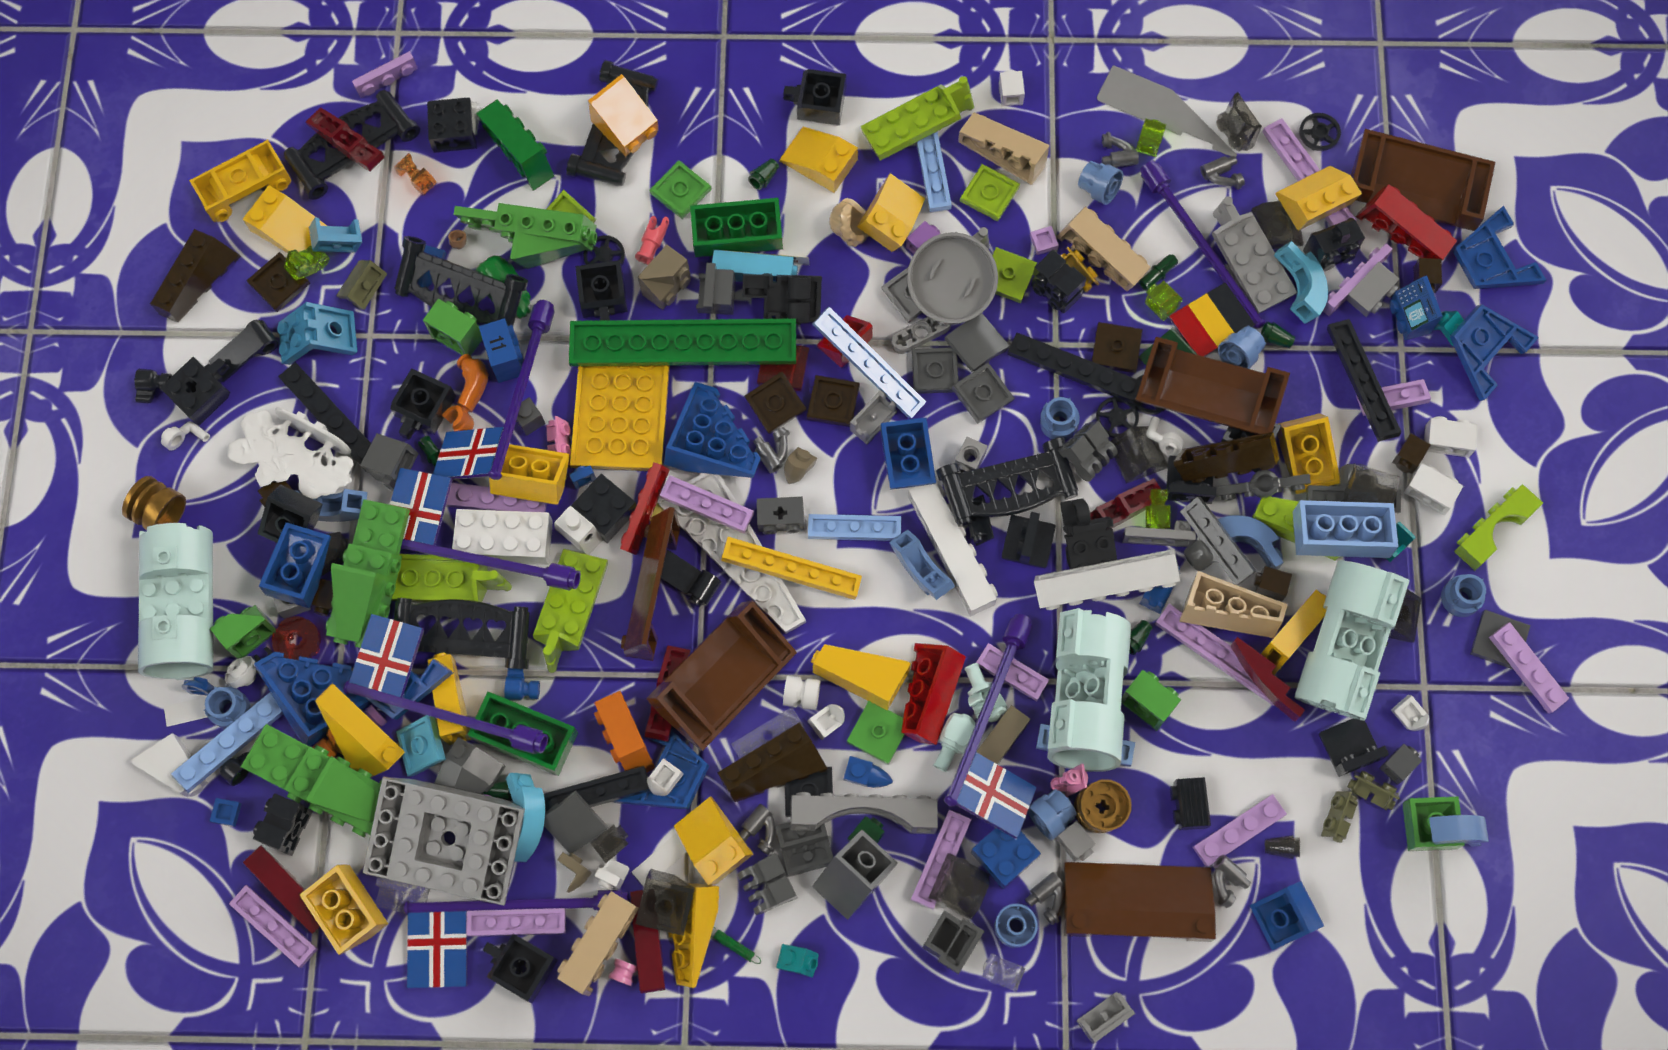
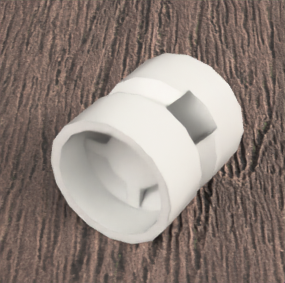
[783,675,821,710]

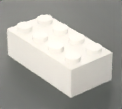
[452,509,553,565]

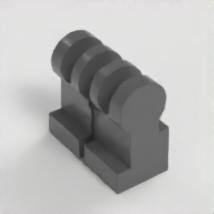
[1058,420,1118,482]
[737,853,798,915]

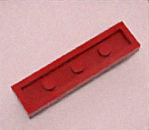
[620,462,670,555]

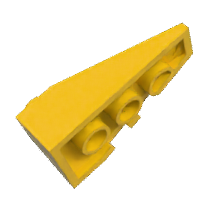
[315,683,405,777]
[664,882,719,988]

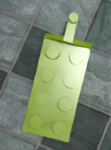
[860,76,974,161]
[533,549,608,673]
[392,554,512,602]

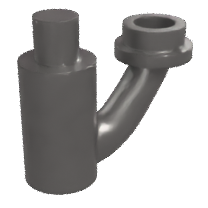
[1102,132,1139,167]
[1200,156,1245,190]
[753,427,790,473]
[739,804,775,855]
[1213,854,1251,908]
[1025,872,1064,925]

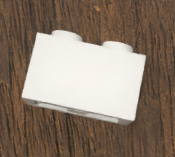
[1424,417,1477,458]
[1403,463,1463,515]

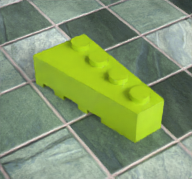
[1252,497,1339,561]

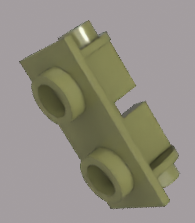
[1347,771,1400,810]
[1321,791,1358,843]

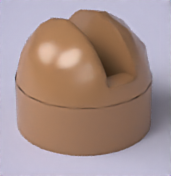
[448,230,467,249]

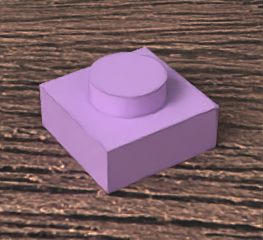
[1030,226,1059,255]

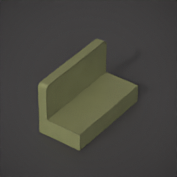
[336,260,388,310]

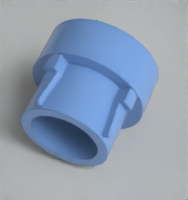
[1078,161,1123,205]
[1218,326,1266,369]
[1040,397,1080,440]
[1441,574,1486,617]
[204,687,251,729]
[1027,789,1077,841]
[994,904,1038,948]

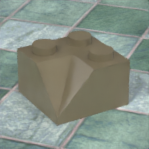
[638,244,691,310]

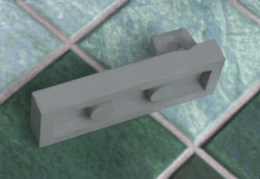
[1122,520,1196,547]

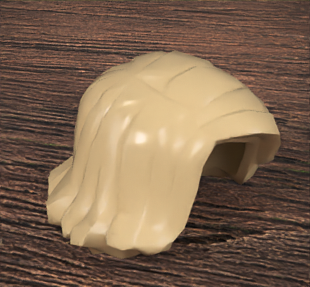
[829,198,868,247]

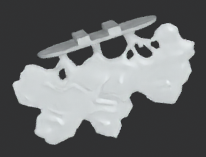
[228,407,354,499]

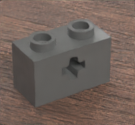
[757,496,805,534]

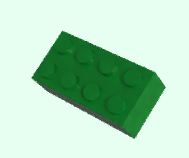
[690,198,783,257]
[467,692,578,776]

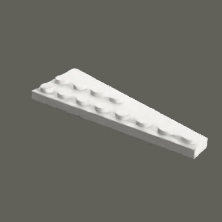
[657,473,806,634]

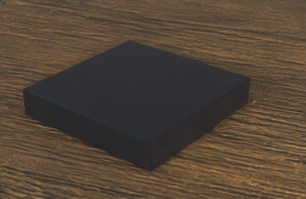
[785,767,833,817]

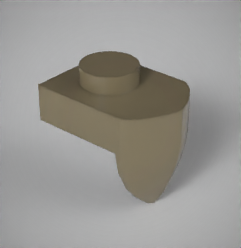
[784,447,817,484]
[557,852,592,893]

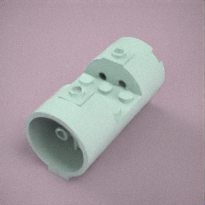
[138,523,213,680]
[1294,561,1409,721]
[1047,608,1131,772]

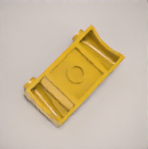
[189,140,291,222]

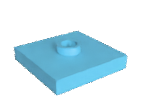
[396,715,446,776]

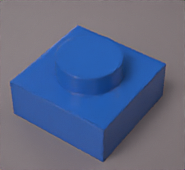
[569,465,596,489]
[210,798,242,827]

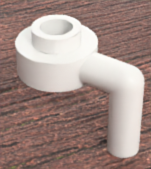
[1146,417,1184,456]
[161,421,210,451]

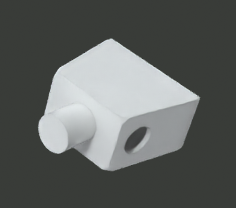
[554,506,603,555]

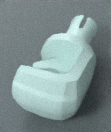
[964,663,1008,722]
[933,713,976,772]

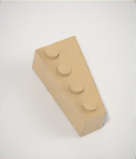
[958,112,1050,185]
[1056,206,1151,291]
[1179,571,1288,638]
[557,891,639,996]

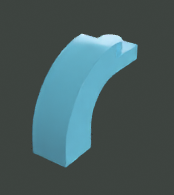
[1274,241,1328,324]
[506,773,545,862]

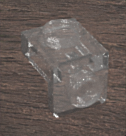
[982,954,1025,992]

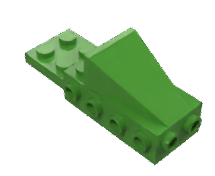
[453,203,597,269]
[326,499,410,648]
[241,724,382,838]

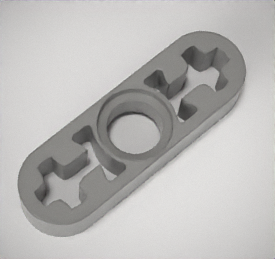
[892,317,951,354]

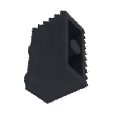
[1170,777,1211,830]

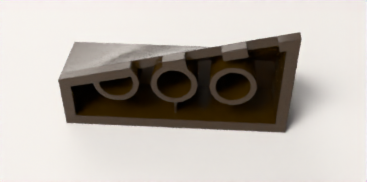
[150,229,241,322]
[1173,432,1280,483]
[717,722,828,802]

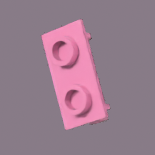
[546,416,571,465]
[1050,764,1088,797]

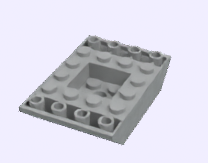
[363,777,525,906]

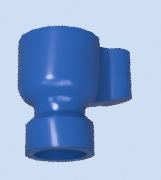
[504,668,540,701]

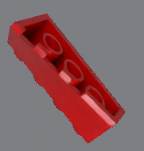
[1355,184,1457,261]
[901,643,966,745]

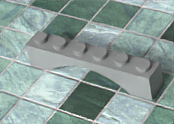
[790,792,938,834]

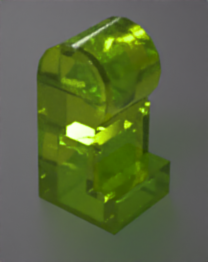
[284,245,330,280]

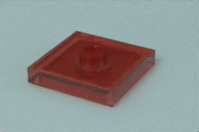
[757,345,809,391]

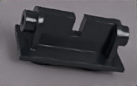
[968,495,994,546]

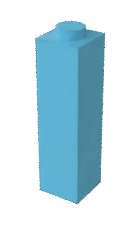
[712,250,798,282]

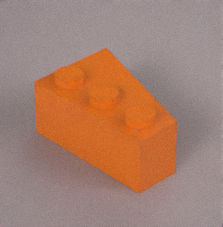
[594,691,655,772]

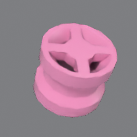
[608,959,638,986]

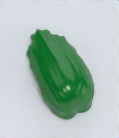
[475,255,531,319]

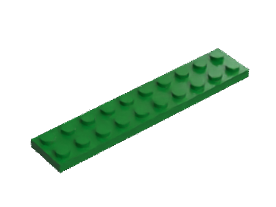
[569,319,796,366]

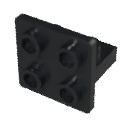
[1001,512,1056,569]

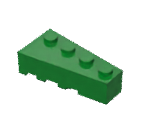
[476,99,555,191]

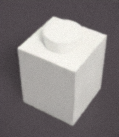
[999,70,1025,106]

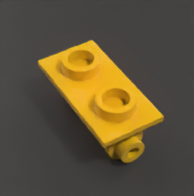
[1061,247,1099,292]

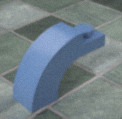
[296,489,367,522]
[1218,515,1284,570]
[889,529,955,600]
[1429,815,1489,847]

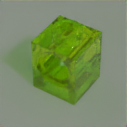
[1136,118,1166,157]
[1145,280,1183,321]

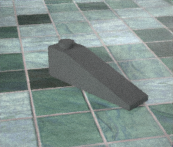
[434,737,506,794]

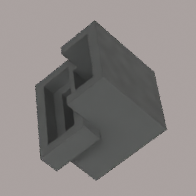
[696,263,736,315]
[360,433,419,491]
[923,910,984,975]

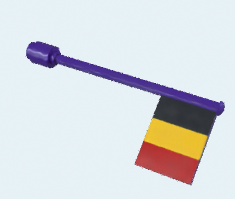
[1140,160,1265,357]

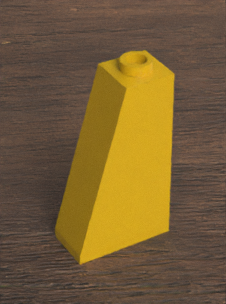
[1261,589,1326,675]
[811,644,911,711]
[428,653,472,746]

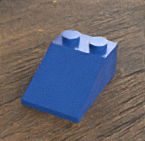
[881,417,936,490]
[259,522,331,608]

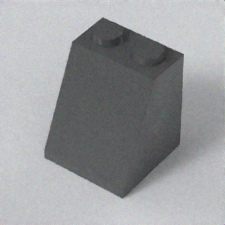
[812,830,898,920]

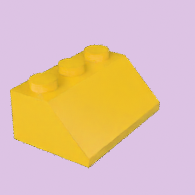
[1275,166,1362,231]
[489,444,569,505]
[300,865,388,955]

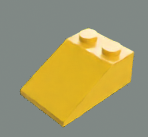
[779,127,858,193]
[857,173,925,252]
[242,185,327,262]
[1278,413,1340,494]
[674,796,754,885]

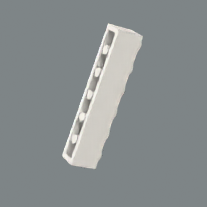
[908,484,998,617]
[1034,549,1180,610]

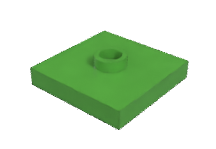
[649,160,712,219]
[847,701,905,765]

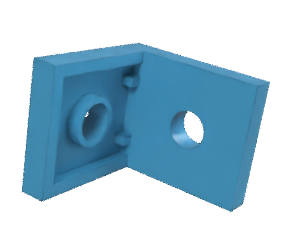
[277,302,357,365]

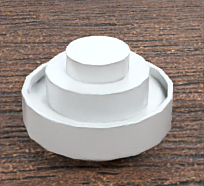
[225,656,257,688]

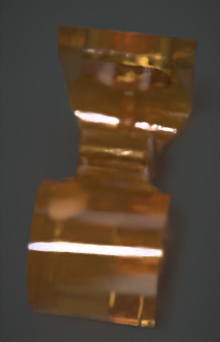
[394,153,437,195]

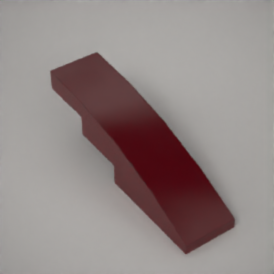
[305,107,385,172]
[1090,478,1166,528]
[1231,637,1305,722]
[645,645,691,741]
[243,845,320,934]
[630,888,665,994]

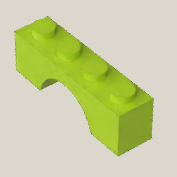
[1454,484,1543,571]

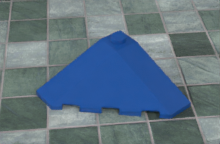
[664,382,761,478]
[254,652,371,746]

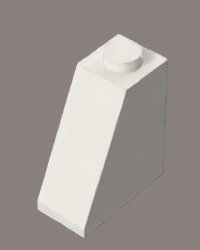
[131,733,208,797]

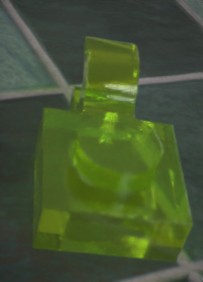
[1146,489,1170,529]

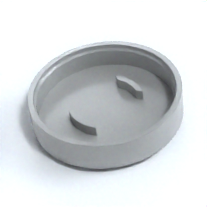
[907,232,998,324]

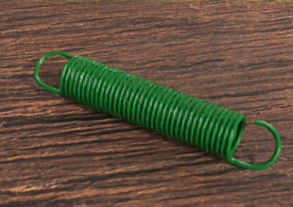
[711,927,761,964]

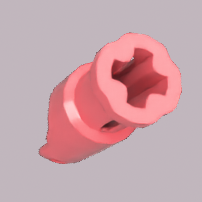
[635,216,669,265]

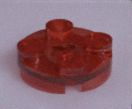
[272,616,321,660]

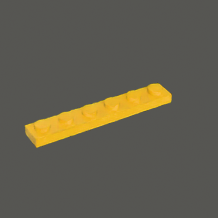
[721,537,862,600]

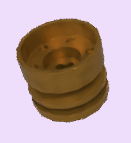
[122,476,186,530]
[1074,780,1131,833]

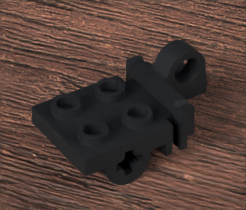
[742,273,822,324]
[1060,498,1117,569]

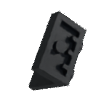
[427,97,477,153]
[1165,455,1217,504]
[1319,719,1389,777]

